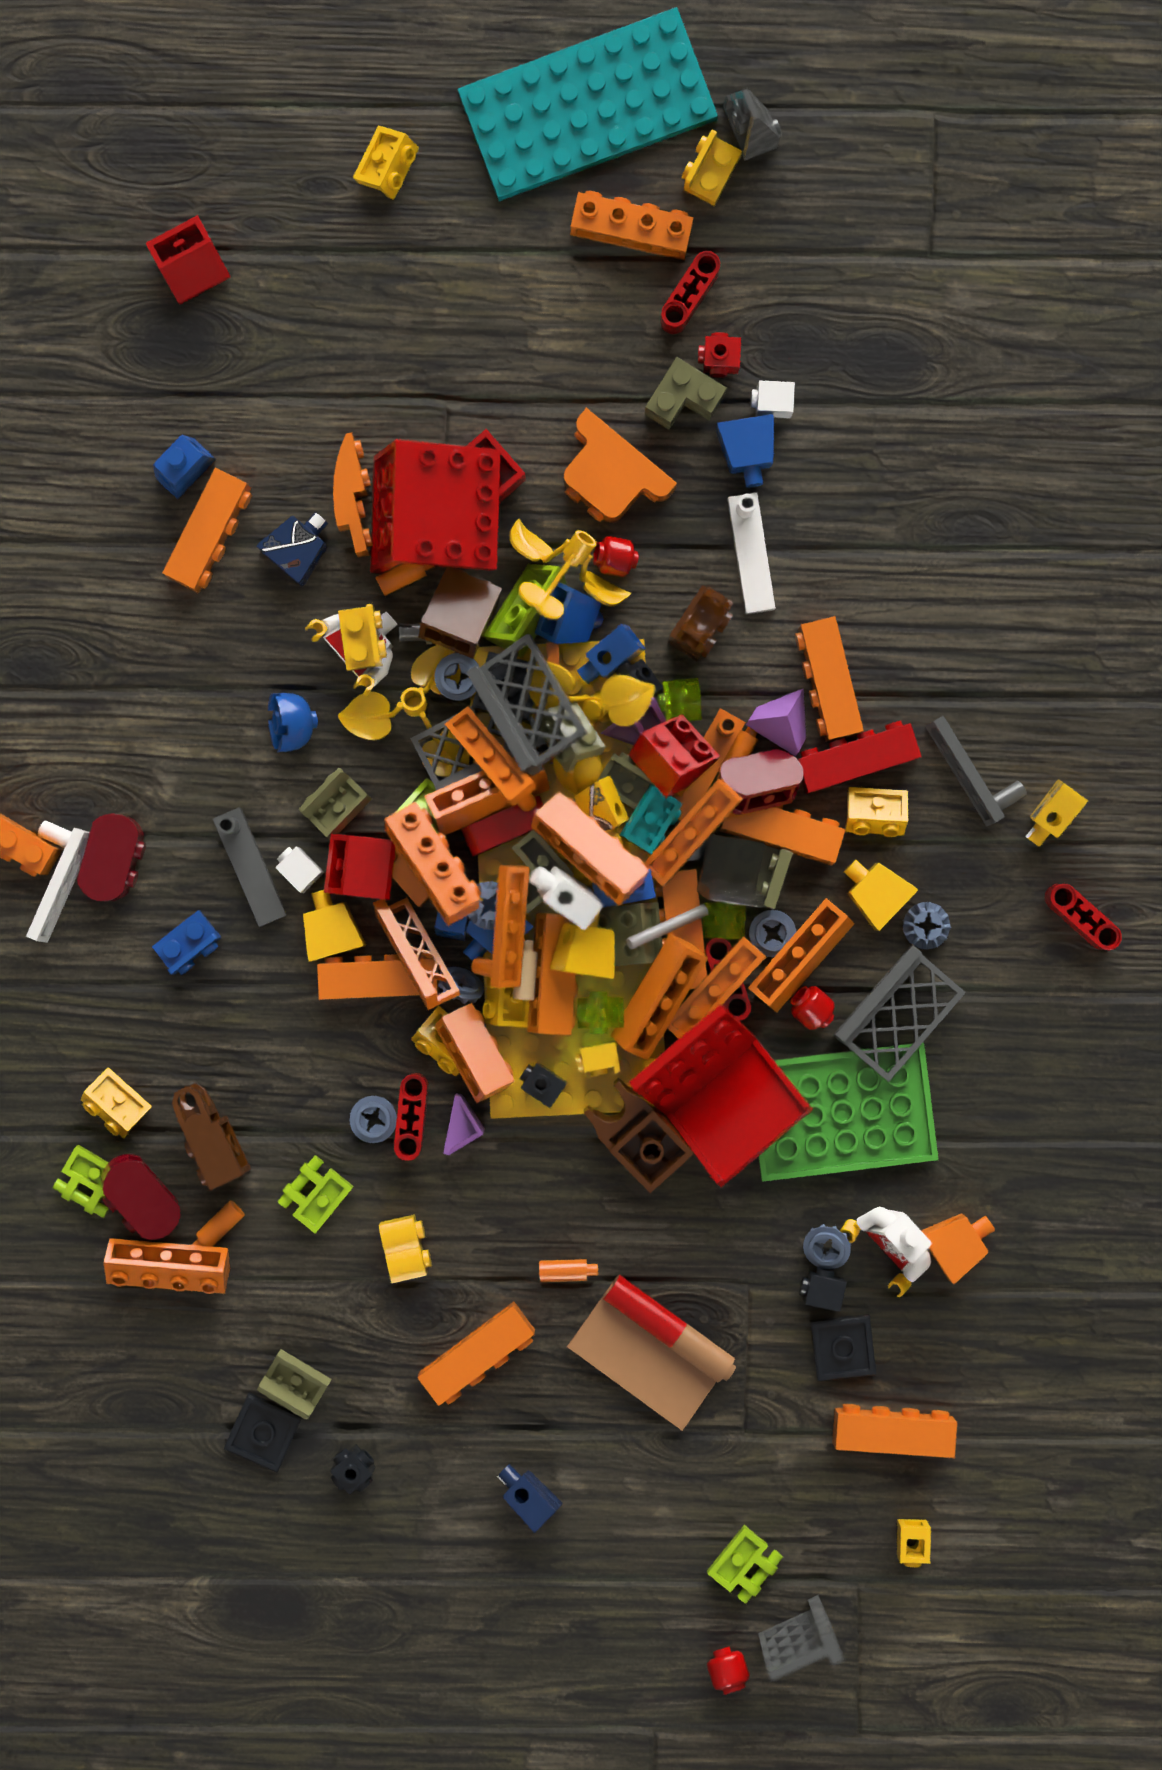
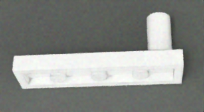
[727,493,775,614]
[26,821,90,943]

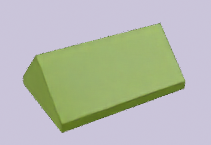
[484,564,567,658]

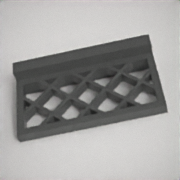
[466,634,588,776]
[410,706,549,791]
[833,945,966,1082]
[758,1595,844,1681]

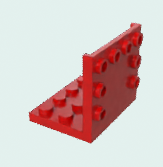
[370,439,500,574]
[629,1004,813,1187]

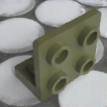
[717,836,793,909]
[598,902,663,966]

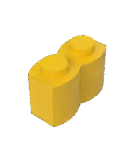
[379,1215,432,1283]

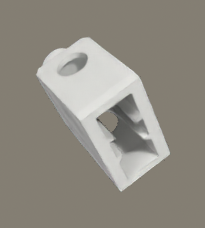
[530,866,603,930]

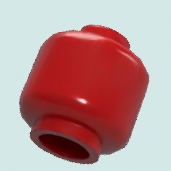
[593,536,639,577]
[790,986,835,1030]
[707,1646,750,1695]

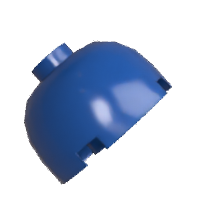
[268,693,318,752]

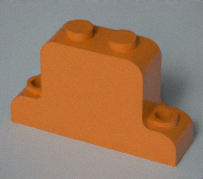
[564,407,677,523]

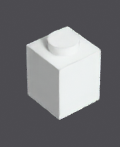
[751,381,795,418]
[275,847,325,893]

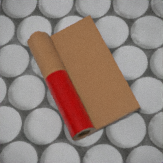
[567,1274,736,1431]

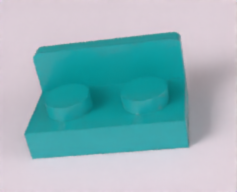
[620,784,683,854]

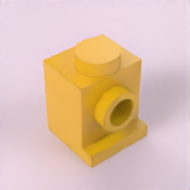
[575,1041,621,1076]
[897,1519,931,1568]

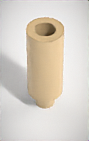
[513,940,538,1000]

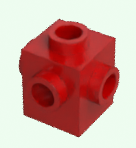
[698,332,741,378]

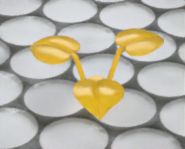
[509,518,631,619]
[338,645,470,778]
[529,661,655,794]

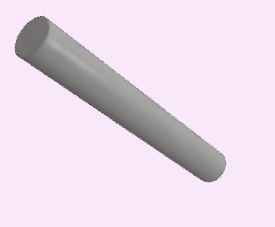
[626,904,708,949]

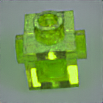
[658,678,702,721]
[703,897,746,939]
[577,992,624,1034]

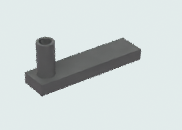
[925,716,1027,826]
[213,807,287,927]

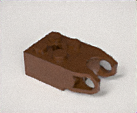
[667,585,733,662]
[584,1078,694,1193]
[172,1083,251,1190]

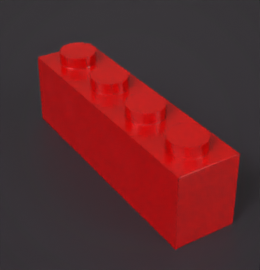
[797,720,922,794]

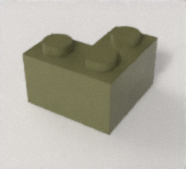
[644,357,727,430]
[512,830,574,913]

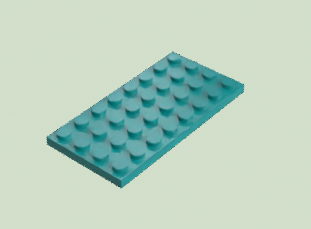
[457,7,718,201]

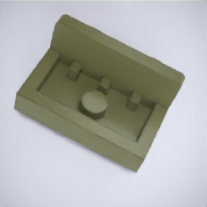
[540,702,606,772]
[597,752,654,810]
[299,768,372,840]
[257,1349,331,1420]

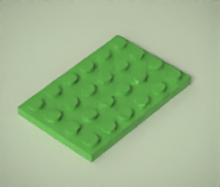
[758,1042,939,1182]

